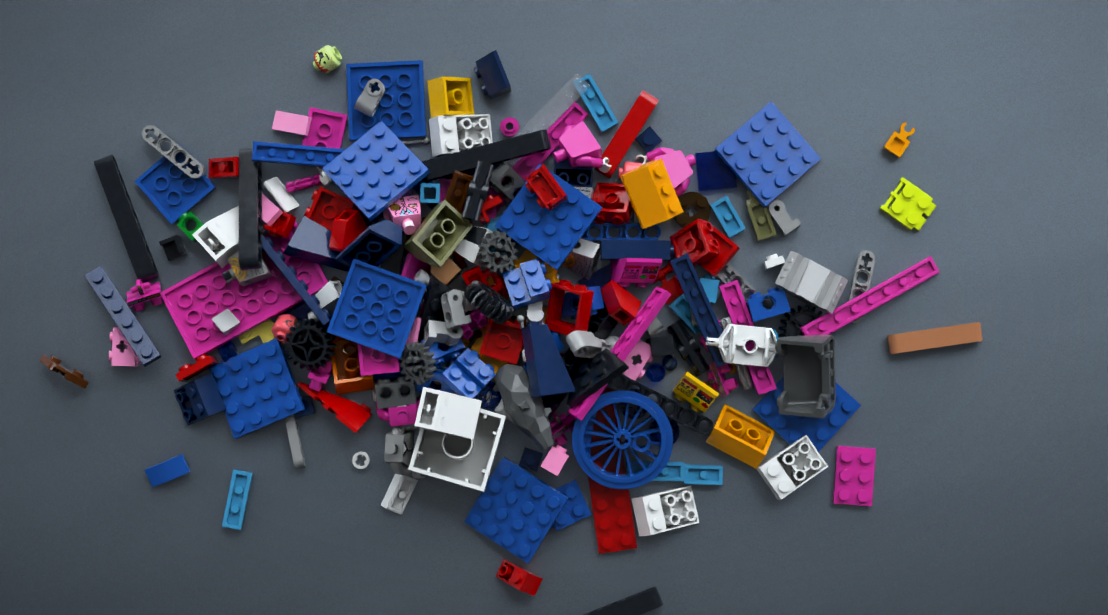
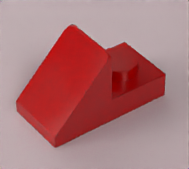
[208,157,239,179]

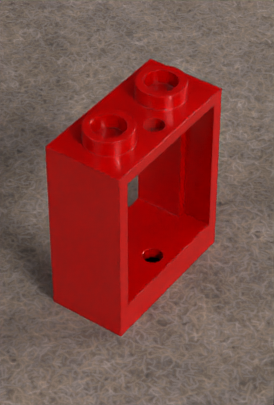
[545,280,594,335]

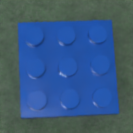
[134,144,216,225]

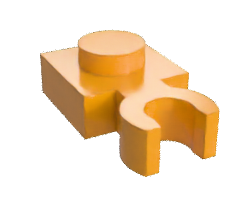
[883,122,915,158]

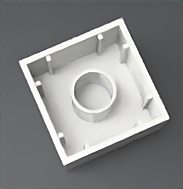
[408,408,506,493]

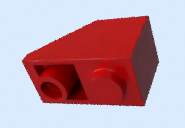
[329,209,367,252]
[601,280,641,326]
[496,559,543,596]

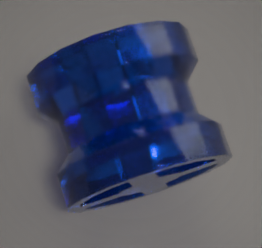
[217,340,239,362]
[646,363,666,382]

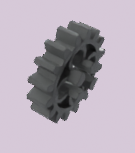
[477,231,518,273]
[399,342,437,385]

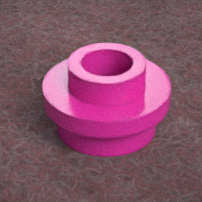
[500,117,519,137]

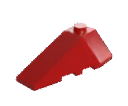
[297,382,373,433]

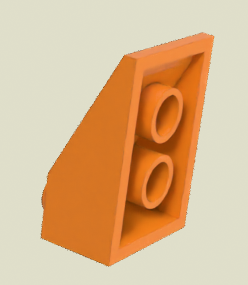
[330,334,375,395]

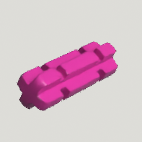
[286,174,322,193]

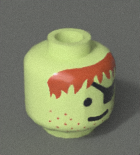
[313,45,342,74]

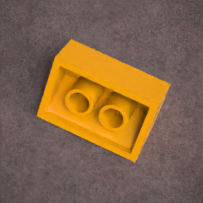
[620,159,683,229]
[706,404,775,469]

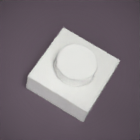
[763,254,785,270]

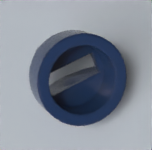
[662,355,677,371]

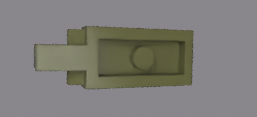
[745,189,777,242]

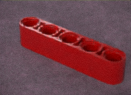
[594,90,659,179]

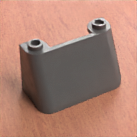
[775,334,836,418]

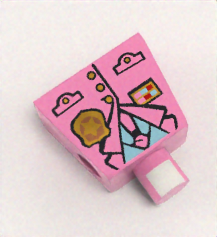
[383,195,421,235]

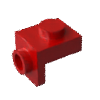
[479,195,502,224]
[263,211,297,239]

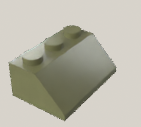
[403,200,473,268]

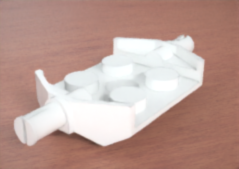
[706,324,778,367]

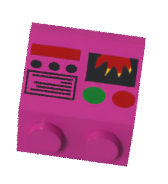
[611,258,662,288]

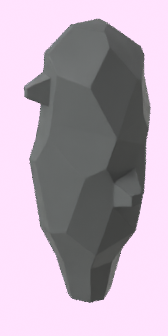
[493,364,554,451]

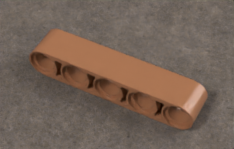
[887,322,983,354]

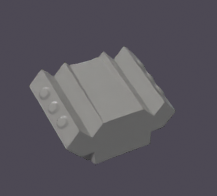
[775,251,848,313]

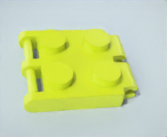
[880,177,936,231]

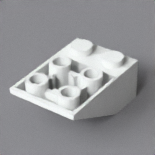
[429,114,493,157]
[192,206,266,268]
[415,387,482,439]
[757,435,828,500]
[631,485,699,536]

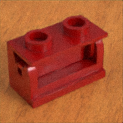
[525,164,568,212]

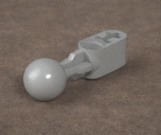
[565,330,620,358]

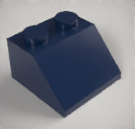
[474,50,511,100]

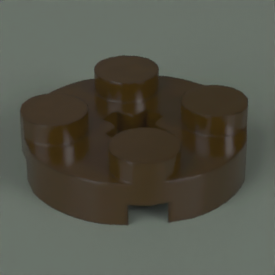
[673,192,711,228]

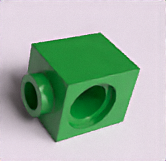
[176,211,204,243]

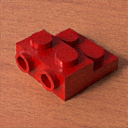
[592,182,633,225]
[304,186,354,231]
[669,219,719,266]
[479,319,525,365]

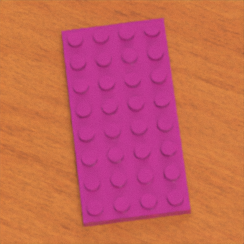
[161,220,328,360]

